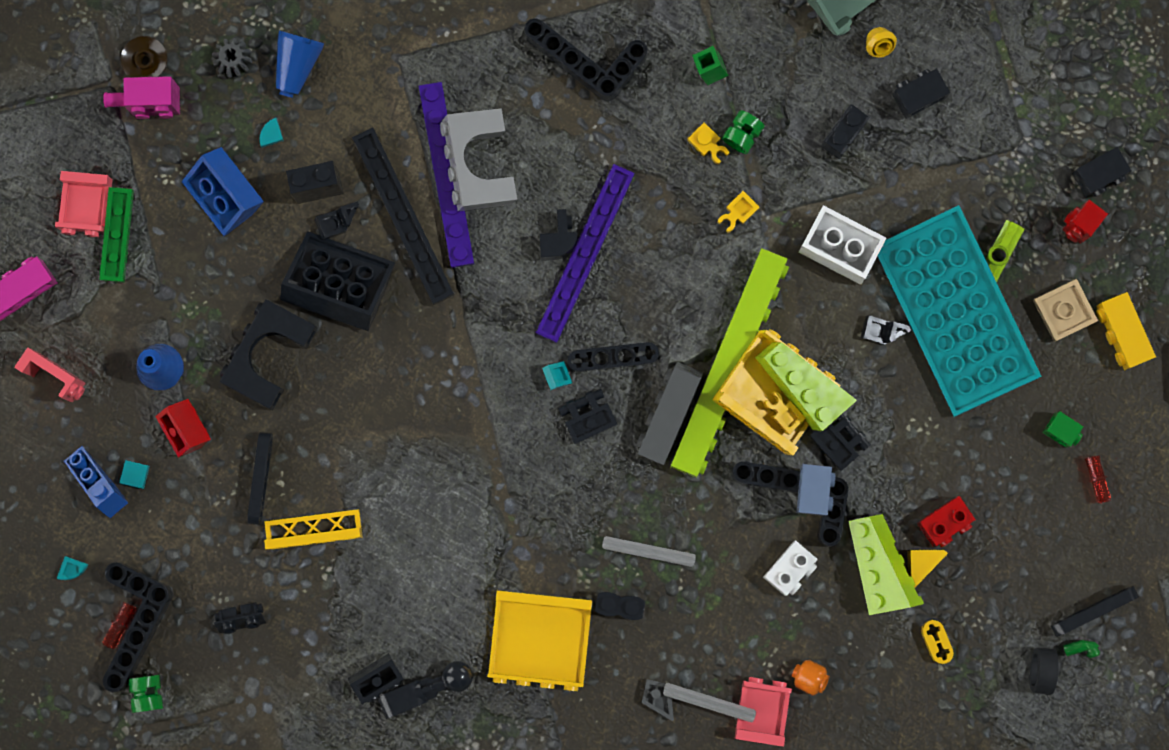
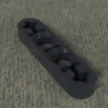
[568,342,659,372]
[247,432,273,525]
[1051,586,1139,637]

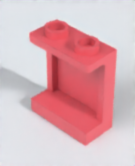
[55,171,113,237]
[14,347,86,402]
[734,677,792,747]

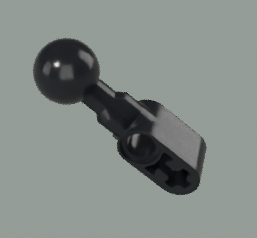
[378,661,473,719]

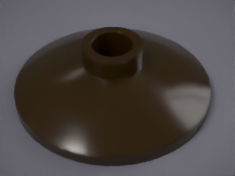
[120,36,168,78]

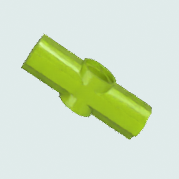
[986,220,1025,282]

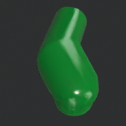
[1063,640,1100,658]

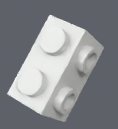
[763,541,818,596]

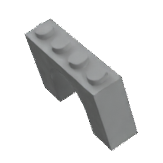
[440,108,517,211]

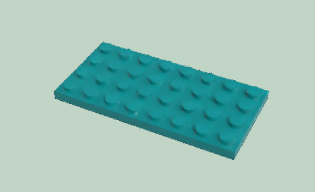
[877,205,1042,417]

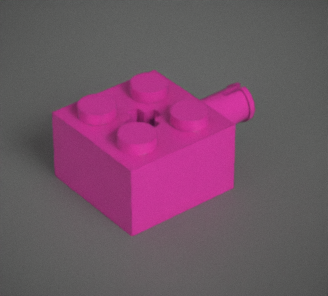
[103,77,180,119]

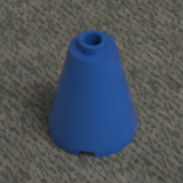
[276,31,324,98]
[136,344,184,390]

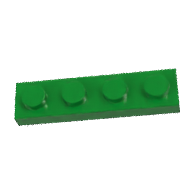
[99,187,134,283]

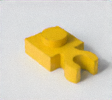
[687,123,729,165]
[717,191,760,233]
[763,392,806,435]

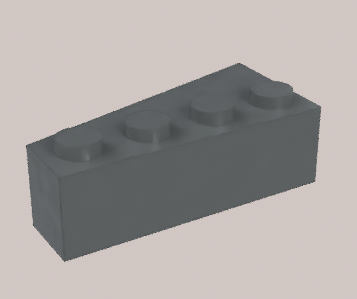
[636,361,703,465]

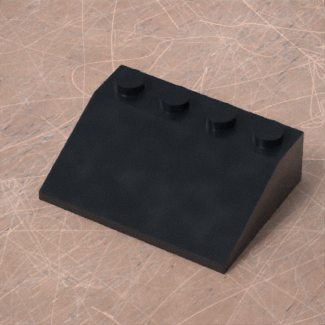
[280,231,395,331]

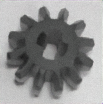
[212,38,252,78]

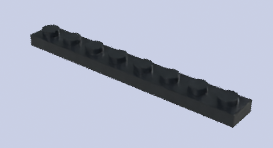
[352,127,454,305]

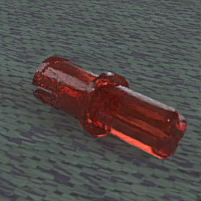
[1084,455,1111,503]
[103,601,137,649]

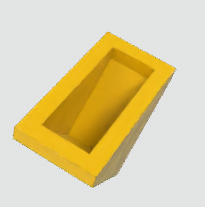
[907,550,948,588]

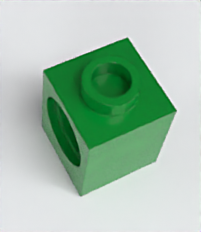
[1042,411,1084,448]

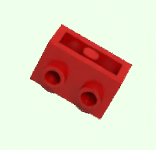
[1062,200,1108,244]
[155,399,211,458]
[917,496,976,548]

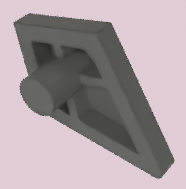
[642,679,674,721]

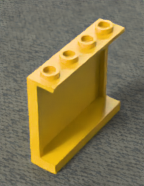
[712,329,841,456]
[487,591,592,691]

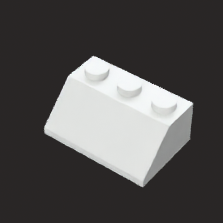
[799,205,886,285]

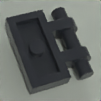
[558,389,618,445]
[809,413,871,471]

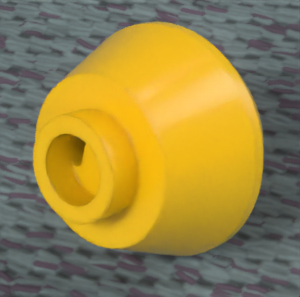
[866,27,897,58]

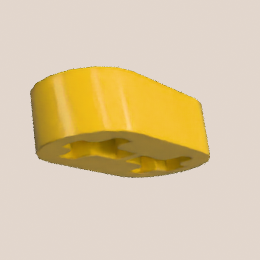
[921,620,954,664]

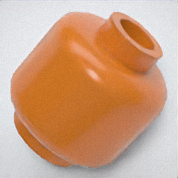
[792,660,830,695]

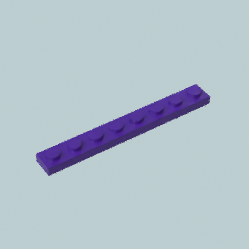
[419,82,474,269]

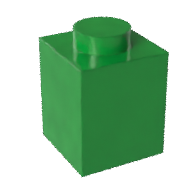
[692,46,729,85]

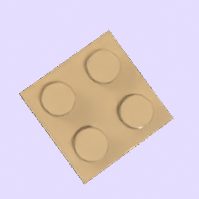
[1033,279,1098,342]

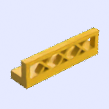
[264,509,363,550]

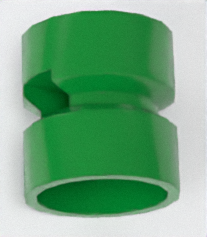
[722,110,765,154]
[128,675,163,713]

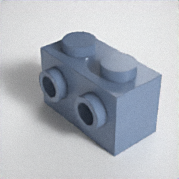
[796,464,835,516]

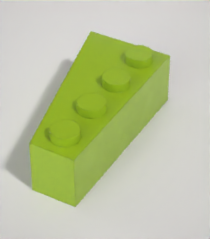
[755,342,857,431]
[848,514,924,615]

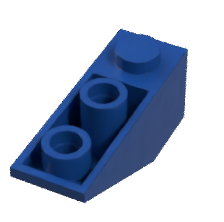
[64,446,128,518]

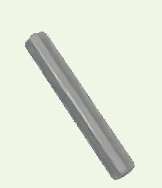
[602,536,696,567]
[663,683,756,722]

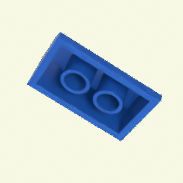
[182,147,264,236]

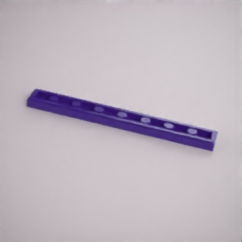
[536,164,635,343]

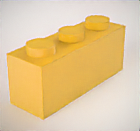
[1096,292,1156,370]

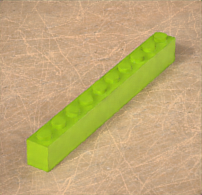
[670,248,789,478]

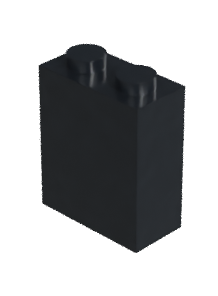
[286,161,344,204]

